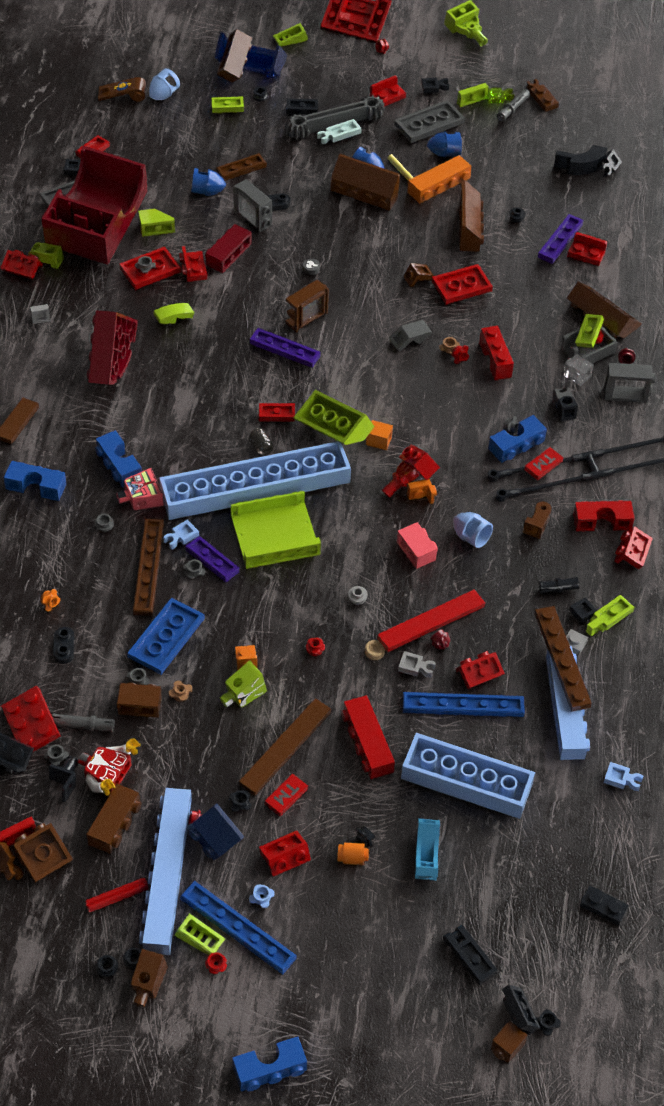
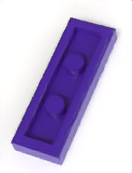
[185,536,240,583]

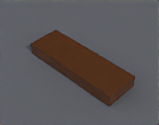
[216,153,267,181]
[0,397,39,444]

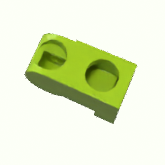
[28,242,64,269]

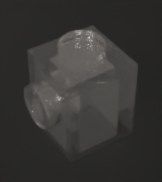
[564,354,594,386]

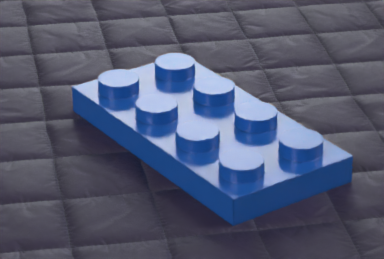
[127,598,205,675]

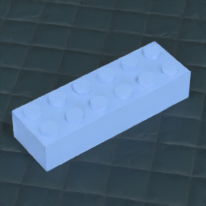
[401,733,535,819]

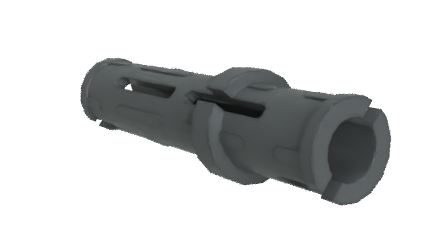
[496,89,530,121]
[52,713,115,732]

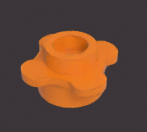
[41,589,60,612]

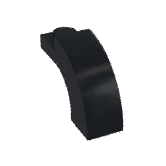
[554,144,608,175]

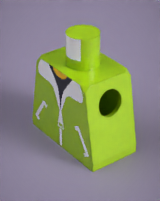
[220,660,267,707]

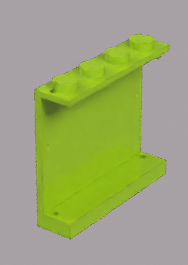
[231,491,321,569]

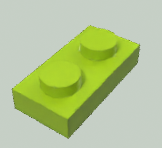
[457,83,489,107]
[211,96,244,113]
[575,314,604,348]

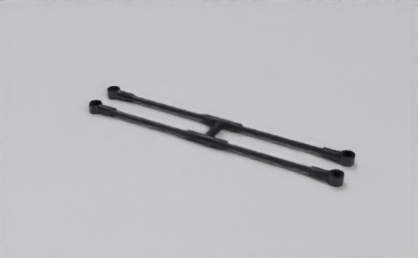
[487,436,664,502]

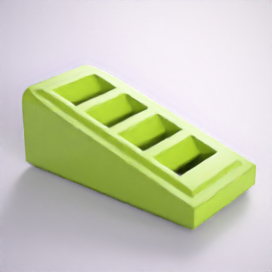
[273,23,308,47]
[175,913,225,955]

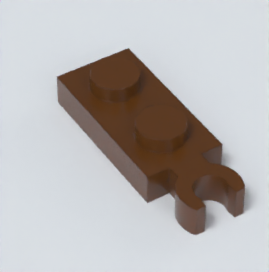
[526,79,559,112]

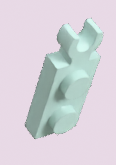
[317,119,361,144]

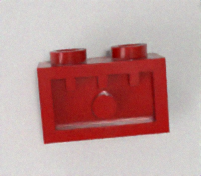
[370,75,406,107]
[567,232,607,266]
[179,246,207,282]
[0,250,43,280]
[614,526,653,570]
[456,651,505,689]
[259,830,311,876]

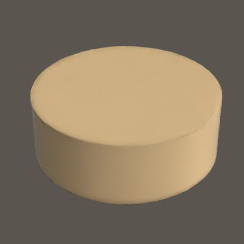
[365,640,385,660]

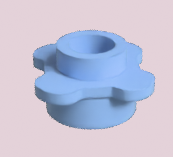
[249,884,274,908]

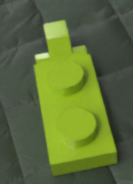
[586,595,635,636]

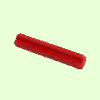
[85,878,148,912]

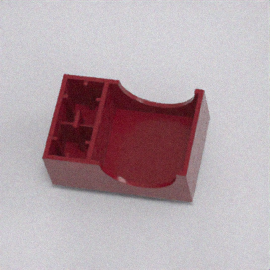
[41,146,148,265]

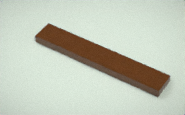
[133,519,164,616]
[239,698,331,796]

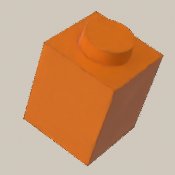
[366,420,393,450]

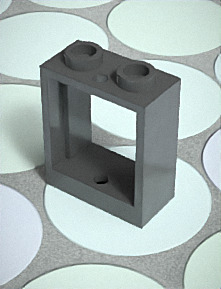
[604,363,655,403]

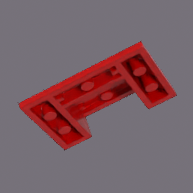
[320,0,392,42]

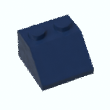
[187,804,244,860]

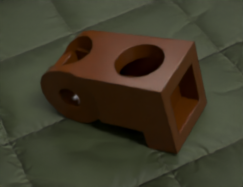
[523,502,552,539]

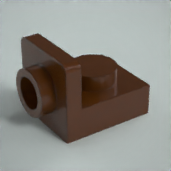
[403,263,434,287]

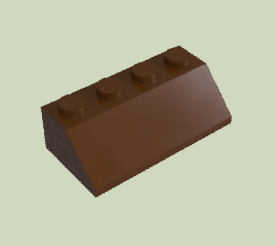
[331,154,400,211]
[459,180,484,252]
[566,281,642,338]

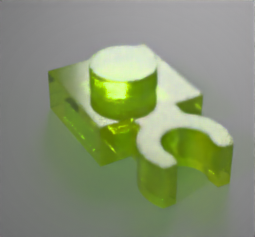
[487,88,515,104]

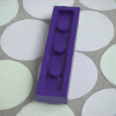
[538,214,584,264]
[250,328,321,368]

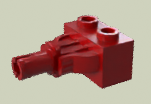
[382,444,440,498]

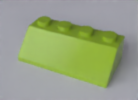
[293,390,375,445]

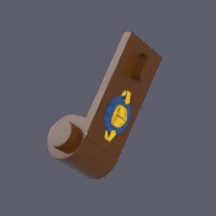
[98,77,146,102]

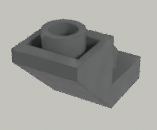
[388,320,432,351]

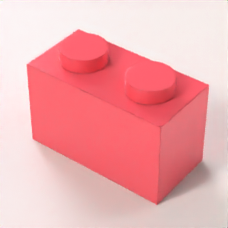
[397,522,438,569]

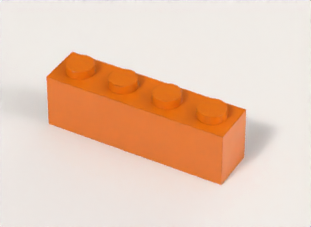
[407,155,472,204]

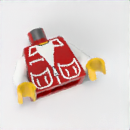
[78,738,140,796]

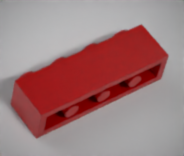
[341,695,395,779]

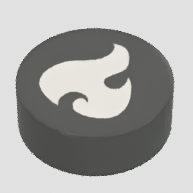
[303,259,320,275]

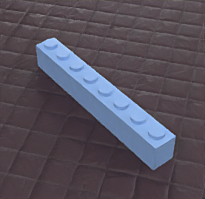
[139,788,192,955]

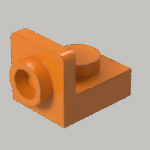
[407,479,437,504]
[235,645,257,671]

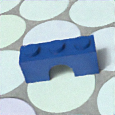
[488,415,547,463]
[95,430,142,488]
[4,461,66,501]
[232,1037,307,1092]

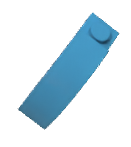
[415,818,440,880]

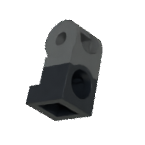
[552,387,578,421]

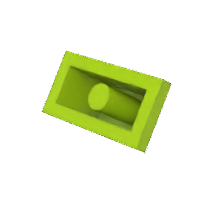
[138,209,175,237]

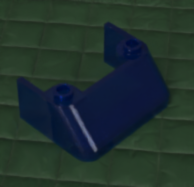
[214,32,287,78]

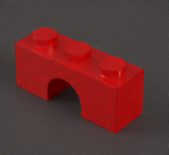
[479,325,514,380]
[573,500,635,531]

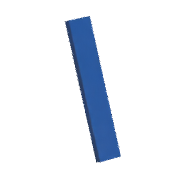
[403,692,525,717]
[181,881,297,975]

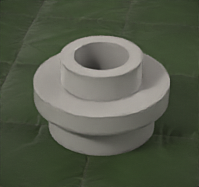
[348,586,368,605]

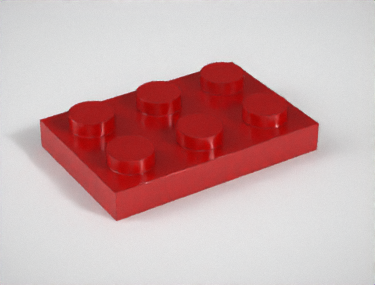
[119,246,181,290]
[432,264,493,304]
[1,685,61,753]

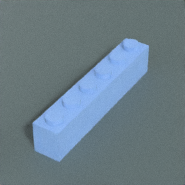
[546,646,590,760]

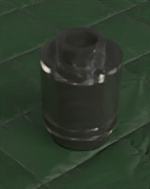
[249,429,273,456]

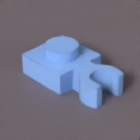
[163,519,199,549]
[604,762,643,791]

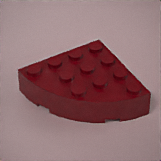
[87,310,138,385]

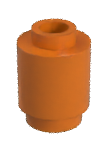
[338,842,369,865]

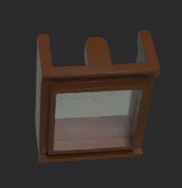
[285,279,329,333]

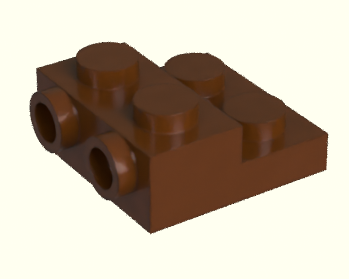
[12,823,73,883]

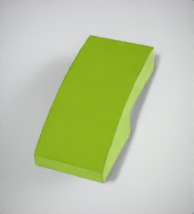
[153,303,194,324]

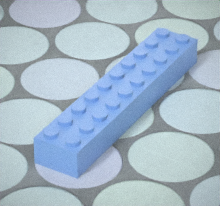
[160,441,351,520]

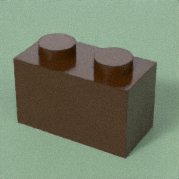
[117,683,162,718]

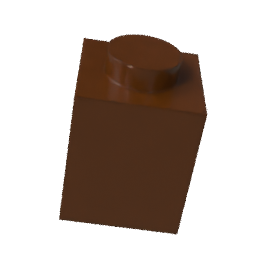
[491,1021,528,1064]

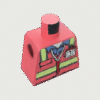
[116,468,164,510]

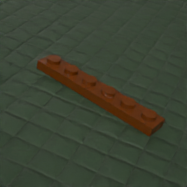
[535,606,592,712]

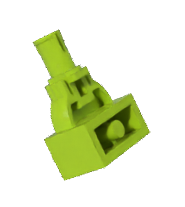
[444,0,488,46]

